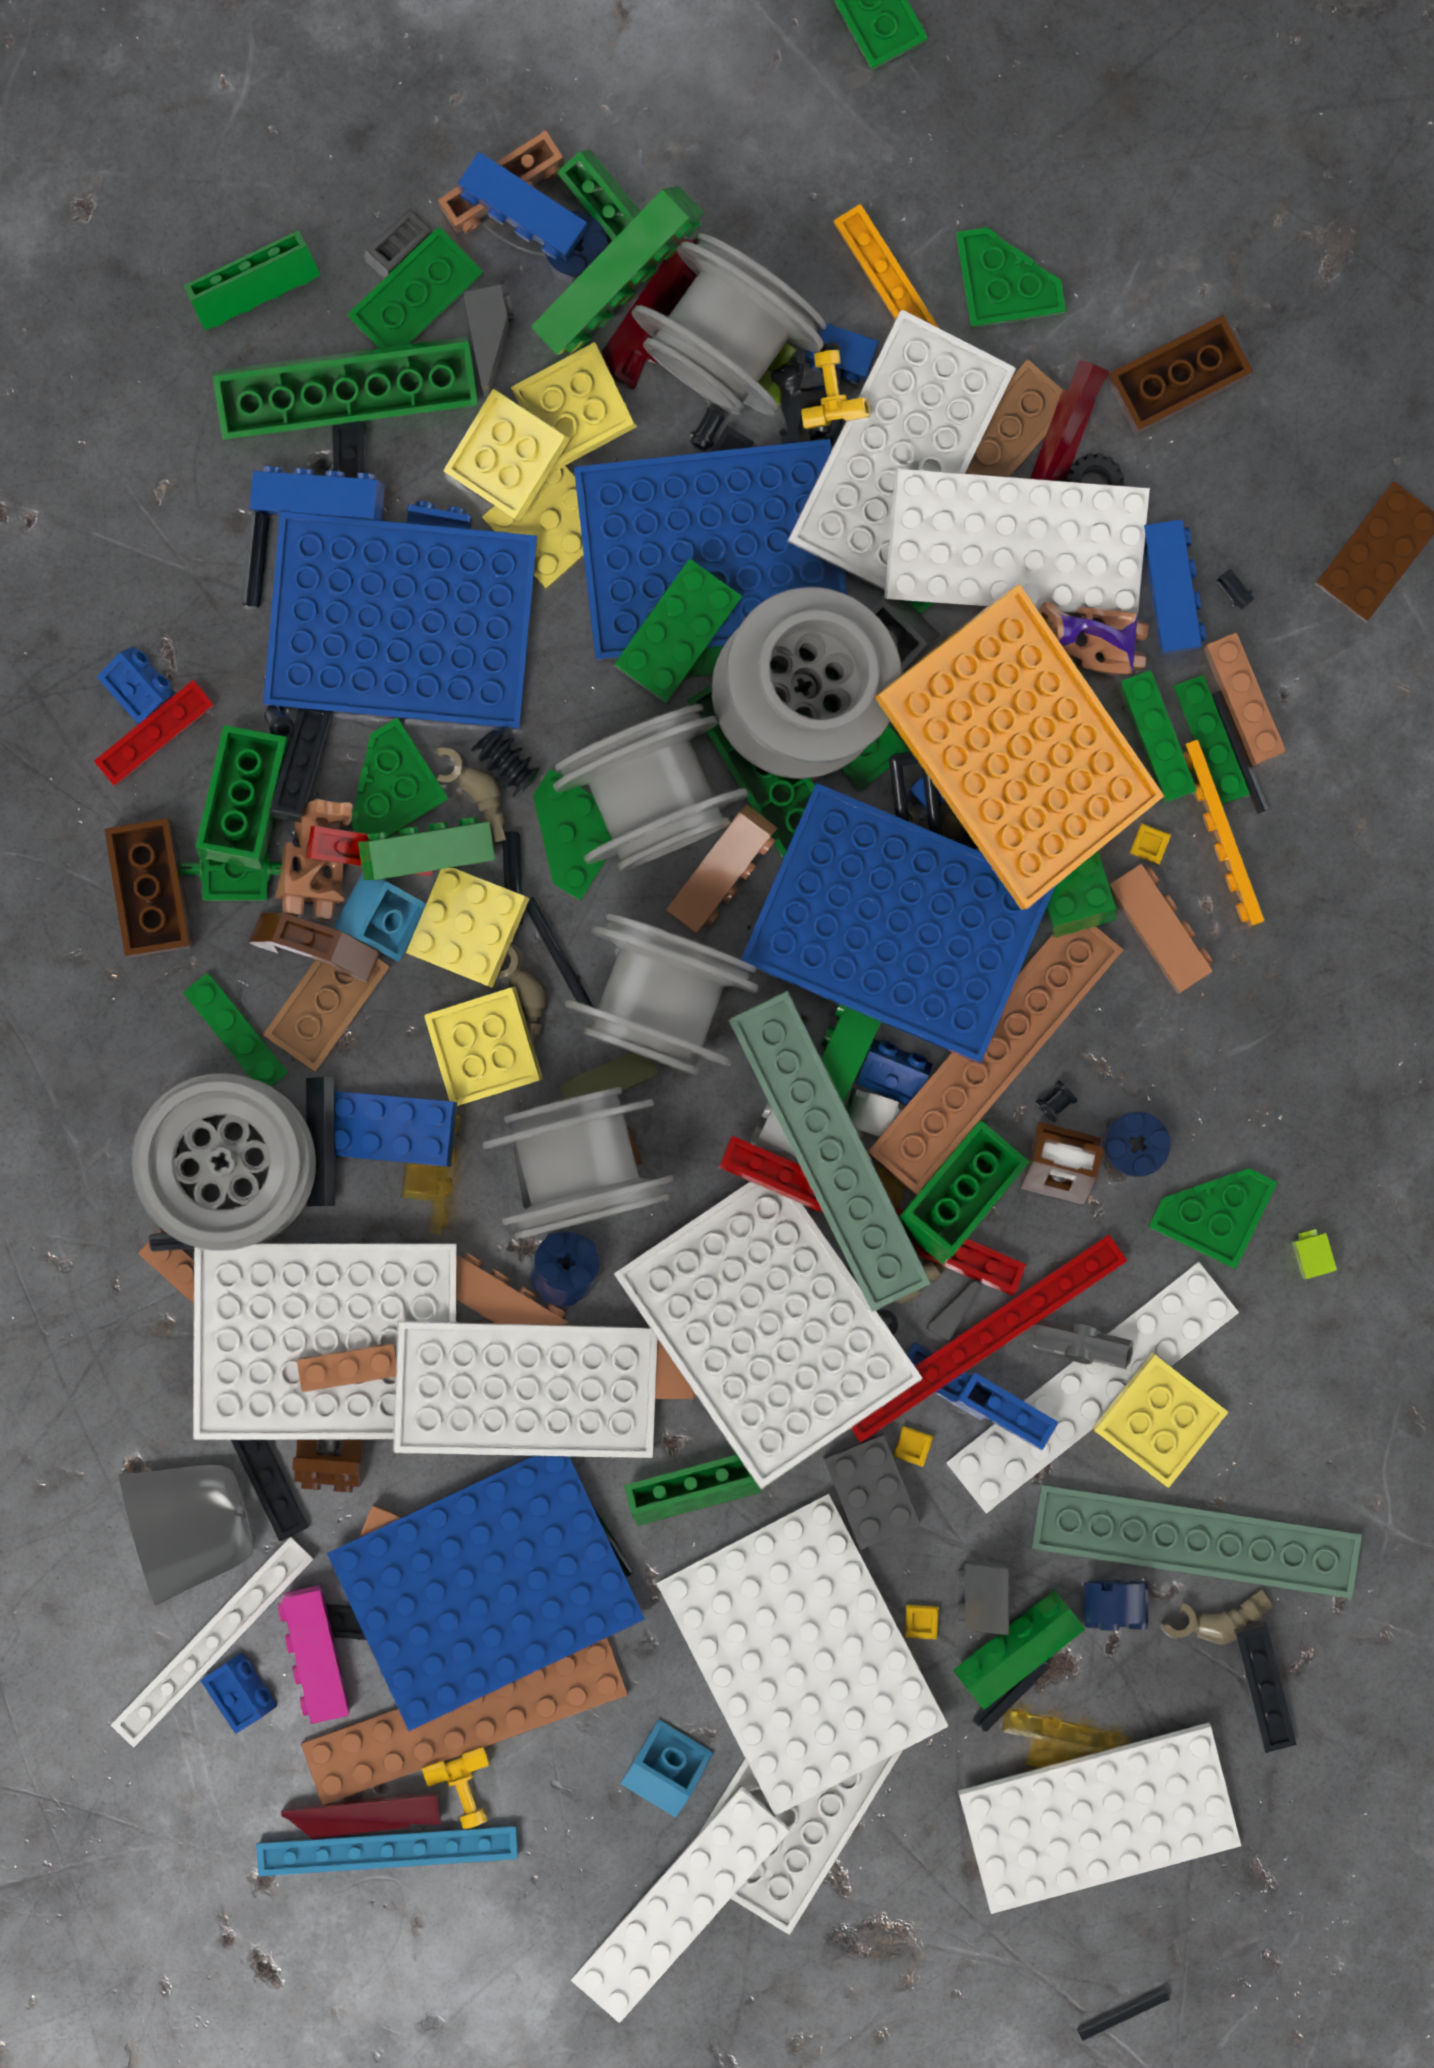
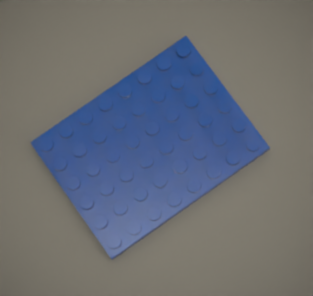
[574,439,847,660]
[263,511,537,729]
[741,783,1056,1064]
[327,1456,645,1731]

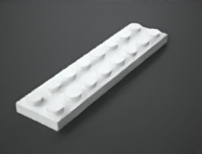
[571,1786,790,2023]

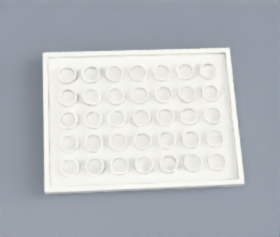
[614,1181,922,1489]
[193,1243,456,1440]
[657,1494,949,1816]

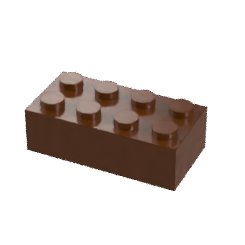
[1106,314,1253,436]
[104,818,193,958]

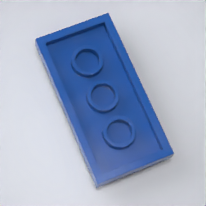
[334,1091,457,1167]

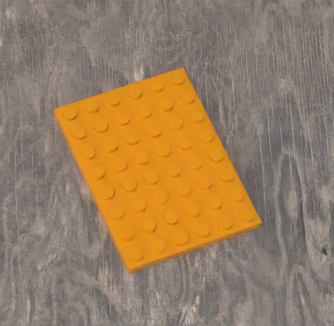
[874,584,1164,910]

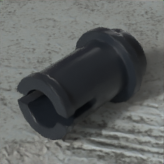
[690,407,725,451]
[1215,569,1255,611]
[264,705,294,738]

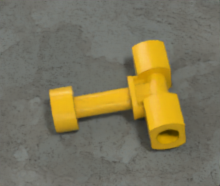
[801,350,870,429]
[422,1747,489,1829]

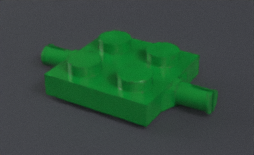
[180,847,282,901]

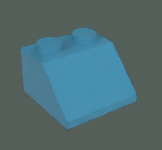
[334,872,426,962]
[620,1719,714,1818]

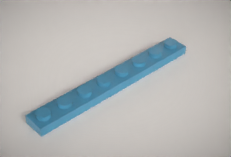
[256,1825,518,1877]

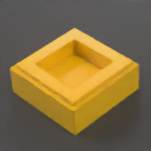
[1129,823,1171,865]
[893,1426,934,1467]
[904,1604,939,1640]

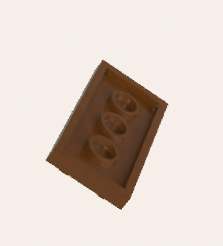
[1315,481,1434,622]

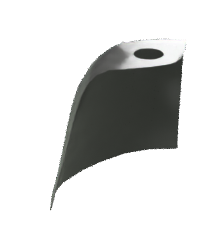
[119,1465,254,1606]

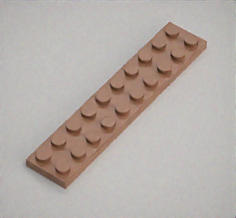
[868,926,1123,1195]
[301,1637,628,1805]

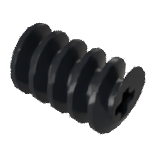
[471,727,540,799]

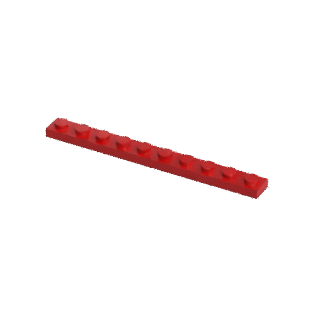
[718,1135,1026,1296]
[850,1235,1127,1443]

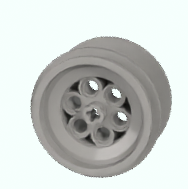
[632,233,826,416]
[712,587,902,779]
[554,704,749,871]
[564,913,759,1075]
[132,1073,316,1251]
[482,1087,674,1240]

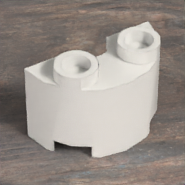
[846,1088,907,1140]

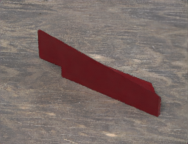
[602,238,697,390]
[1030,360,1109,482]
[281,1791,441,1839]

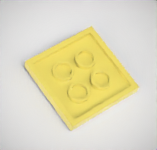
[511,342,637,472]
[443,389,570,521]
[482,466,584,590]
[406,867,529,988]
[424,987,544,1106]
[1092,1352,1228,1488]

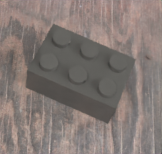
[823,1433,921,1550]

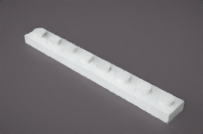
[111,1536,315,1748]

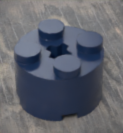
[545,211,608,282]
[1103,1112,1170,1177]
[530,1232,599,1307]
[1083,1580,1149,1631]

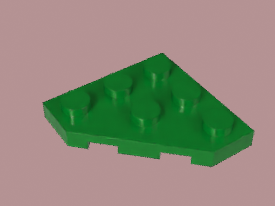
[956,227,1066,329]
[350,717,449,837]
[533,769,612,901]
[1148,1168,1278,1269]

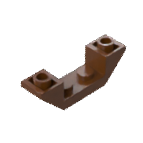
[249,912,379,983]

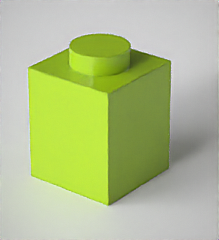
[1292,1229,1337,1279]

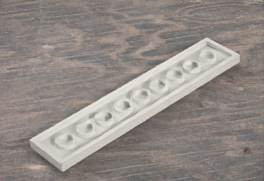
[946,1262,1239,1513]

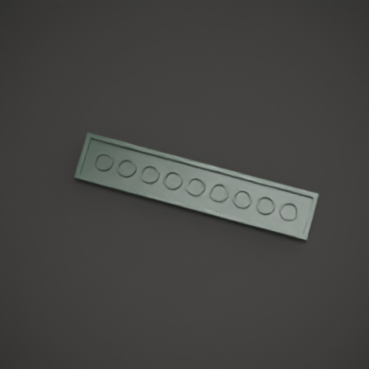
[729,990,931,1312]
[1031,1484,1362,1599]

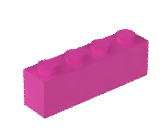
[278,1584,351,1724]

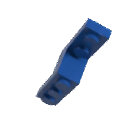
[907,1342,1059,1451]

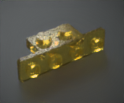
[401,1113,460,1235]
[1002,1709,1131,1768]

